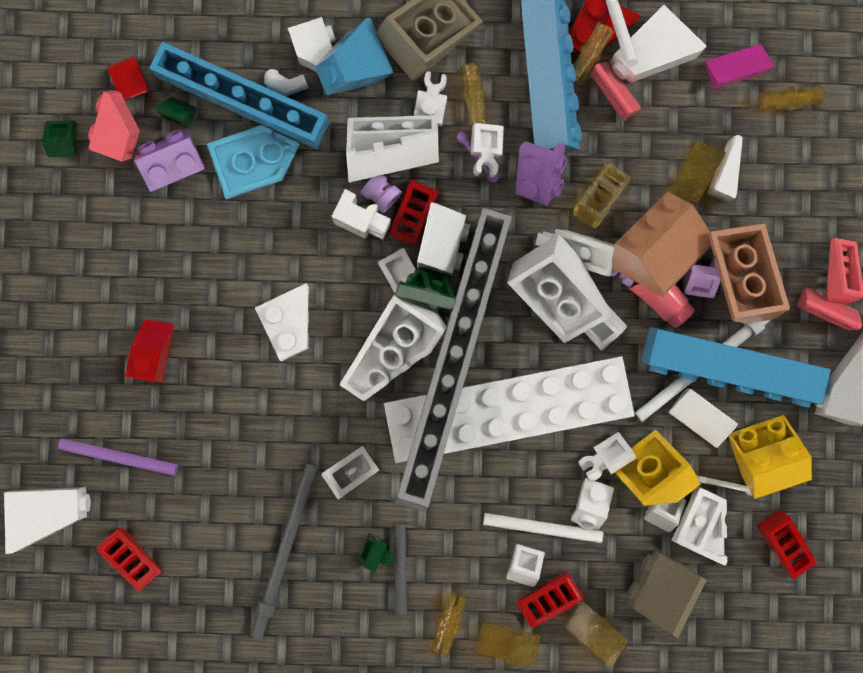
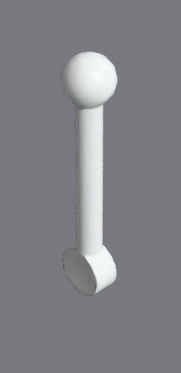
[696,475,752,496]

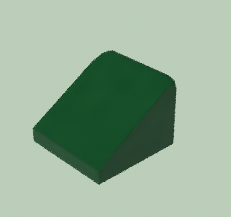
[156,97,197,128]
[42,120,77,157]

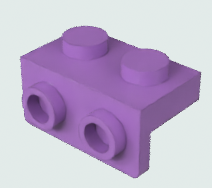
[134,129,205,192]
[515,141,567,206]

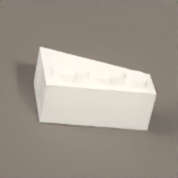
[346,115,439,182]

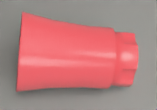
[628,282,695,328]

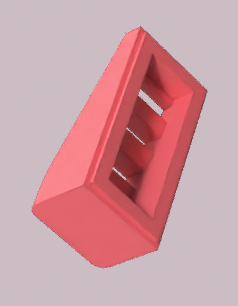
[827,238,863,304]

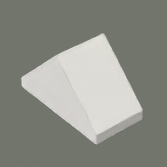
[321,446,379,499]

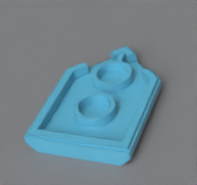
[207,125,300,200]

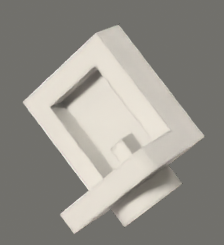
[571,478,614,530]

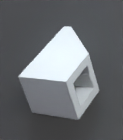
[288,17,336,72]

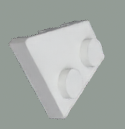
[255,283,309,362]
[671,487,727,566]

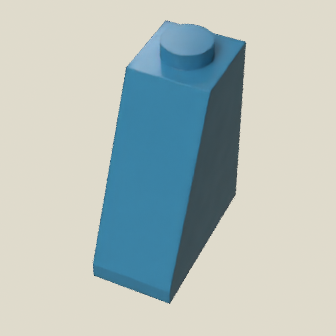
[315,18,394,95]

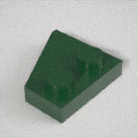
[395,267,456,310]

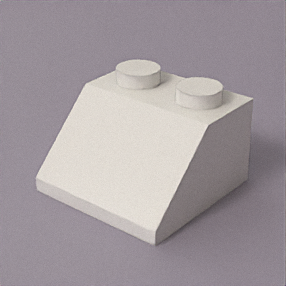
[417,202,470,277]

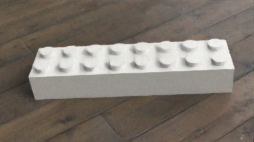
[384,357,635,463]

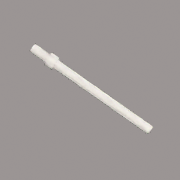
[635,320,770,422]

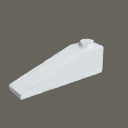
[340,294,447,401]
[814,332,863,426]

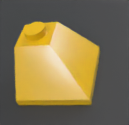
[614,429,701,506]

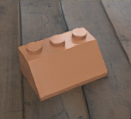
[613,192,711,297]
[708,223,790,324]

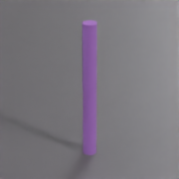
[58,438,178,476]

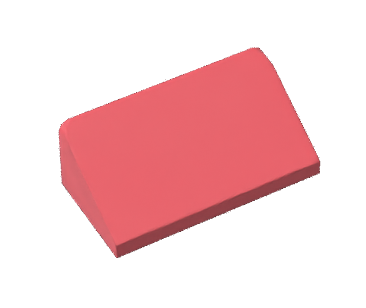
[591,62,641,121]
[796,287,862,331]

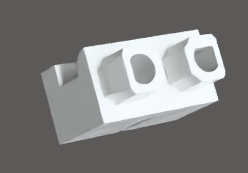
[332,189,391,240]

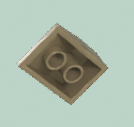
[377,0,483,81]
[627,550,707,638]

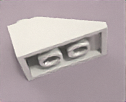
[507,234,612,343]

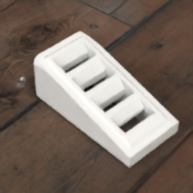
[707,135,743,202]

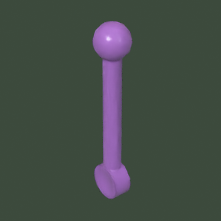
[456,132,499,183]

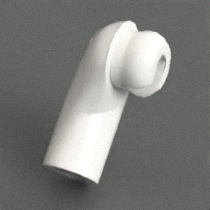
[264,69,308,97]

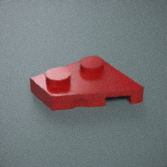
[569,0,641,59]

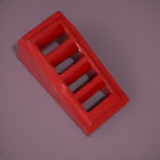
[388,179,440,246]
[756,510,817,580]
[96,527,163,592]
[516,571,584,628]

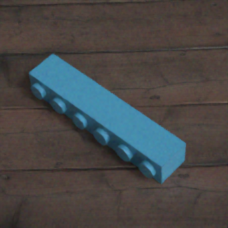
[521,0,582,152]
[149,42,329,149]
[641,327,831,408]

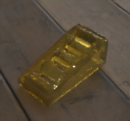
[572,161,632,229]

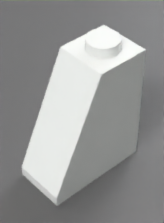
[610,5,706,83]
[4,487,91,554]

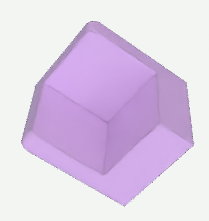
[683,255,721,299]

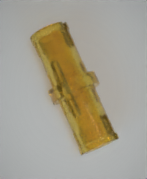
[573,21,615,84]
[461,63,487,126]
[759,85,823,112]
[430,592,468,657]

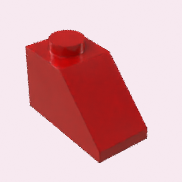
[125,319,175,383]

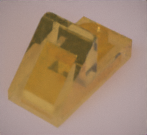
[476,621,541,666]

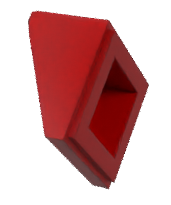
[107,56,149,100]

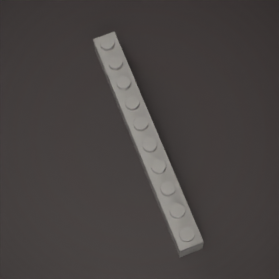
[395,208,512,512]

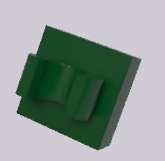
[357,533,395,572]

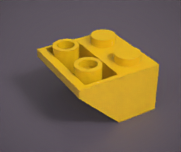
[728,415,812,499]

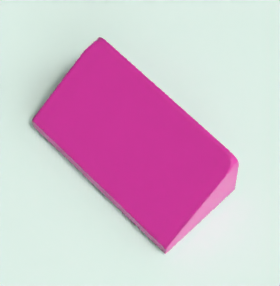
[704,44,774,90]

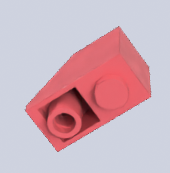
[88,90,140,161]

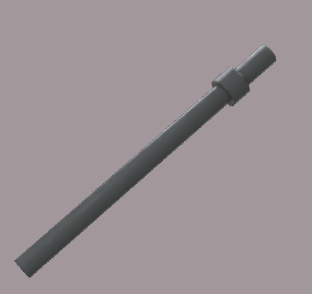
[250,463,317,640]

